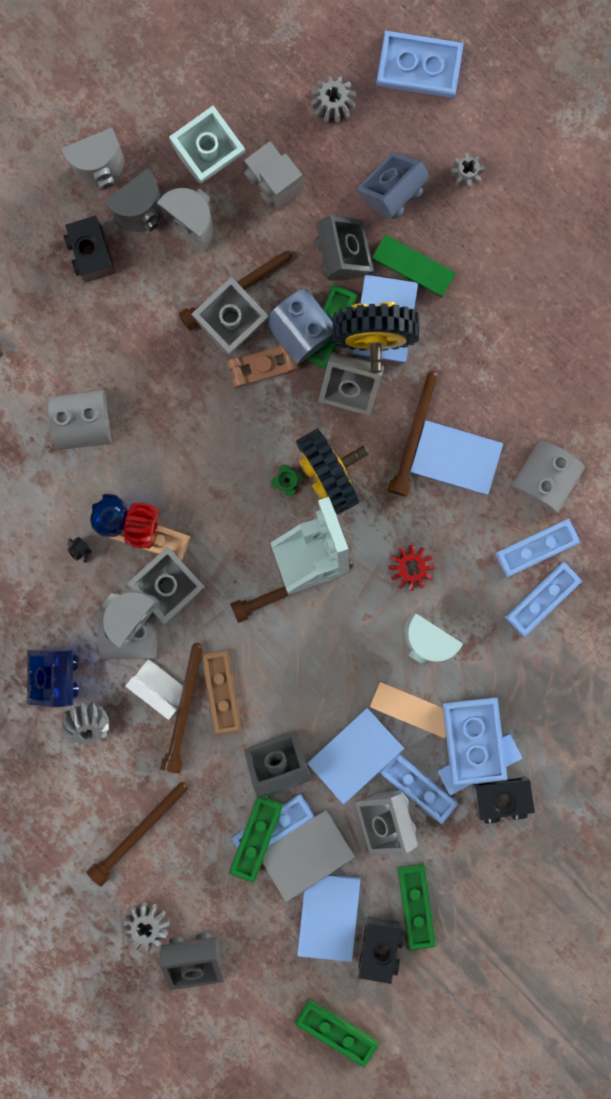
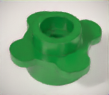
[271,464,303,496]

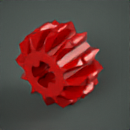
[123,502,160,549]
[388,545,435,591]

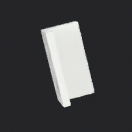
[126,659,183,720]

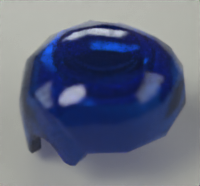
[90,494,129,537]

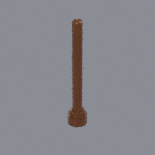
[178,251,292,332]
[387,371,437,497]
[230,559,354,623]
[159,643,202,774]
[86,782,188,887]

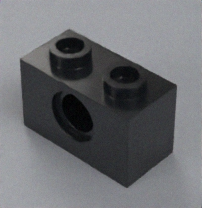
[63,215,116,283]
[472,776,535,824]
[357,917,404,984]

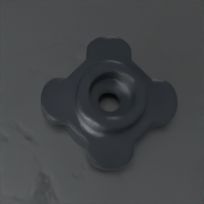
[67,537,92,563]

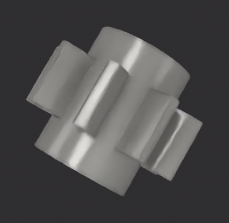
[450,153,485,190]

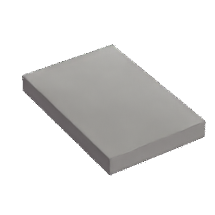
[262,810,356,902]

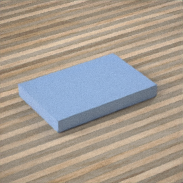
[376,31,464,98]
[353,275,418,364]
[410,421,503,496]
[442,697,507,786]
[307,708,404,805]
[297,874,360,962]

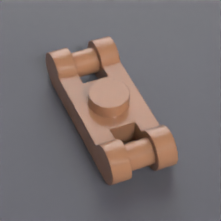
[226,345,301,388]

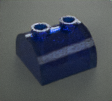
[27,649,79,707]

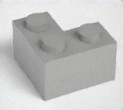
[244,141,303,211]

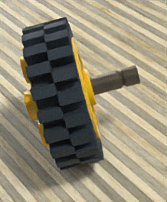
[333,302,419,373]
[296,428,369,515]

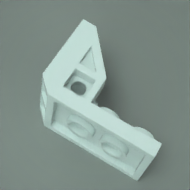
[270,497,350,595]

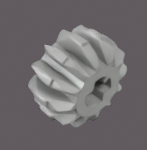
[311,75,356,124]
[62,702,110,747]
[122,902,170,952]

